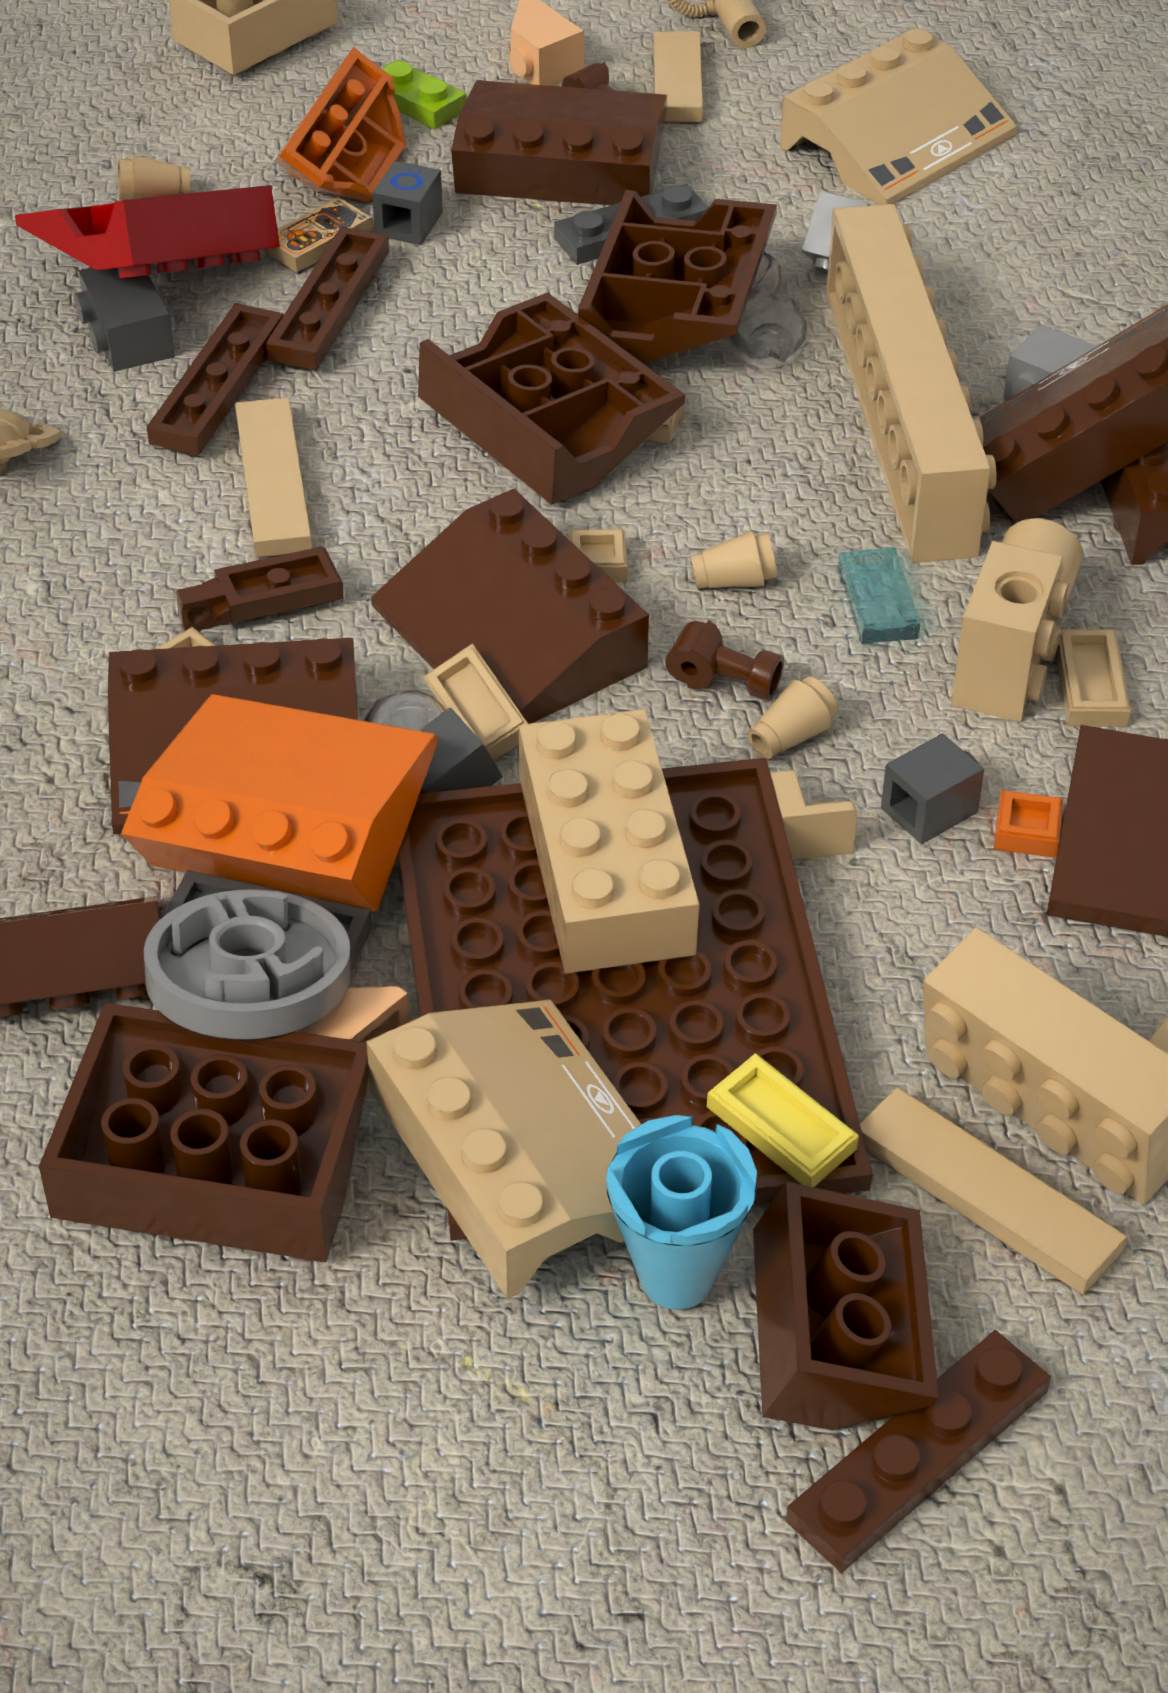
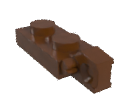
[176,546,344,631]

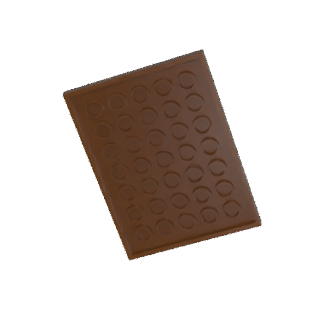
[397,758,873,1241]

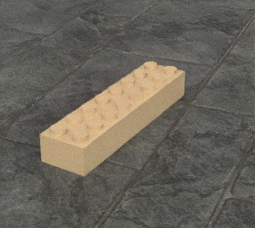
[826,204,996,563]

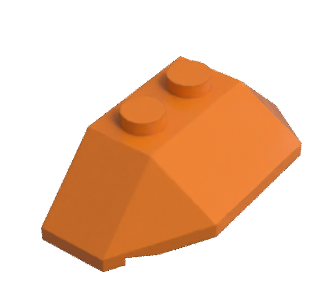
[274,47,406,203]

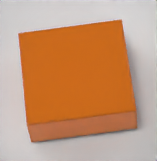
[993,790,1063,858]

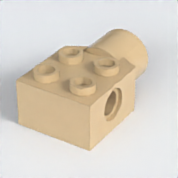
[951,518,1083,722]

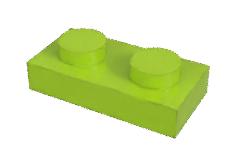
[382,60,467,129]

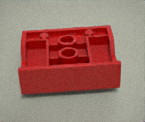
[15,185,280,278]

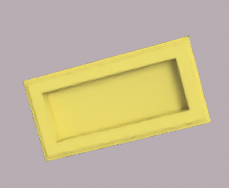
[707,1053,859,1187]

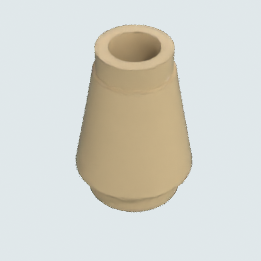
[117,154,190,200]
[690,530,777,589]
[747,676,838,759]

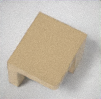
[770,770,857,860]

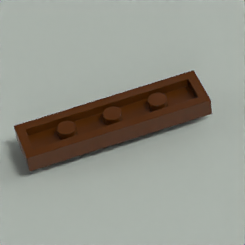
[266,226,389,370]
[147,303,284,455]
[786,1330,1051,1573]

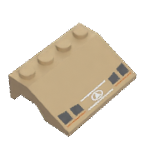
[780,27,1017,205]
[366,1000,641,1299]

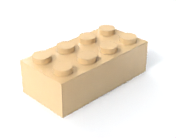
[519,709,699,974]
[923,927,1168,1206]

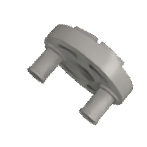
[144,889,351,1039]

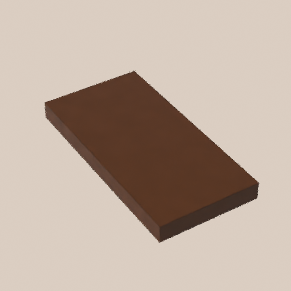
[1046,725,1168,937]

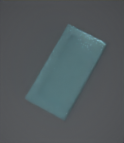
[838,547,920,644]

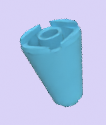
[606,1115,757,1310]

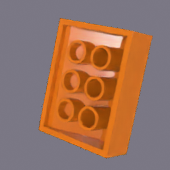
[121,694,439,912]

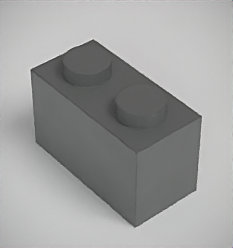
[74,267,175,372]

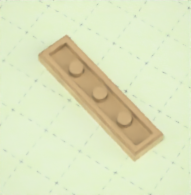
[235,397,312,557]
[860,1087,1127,1295]

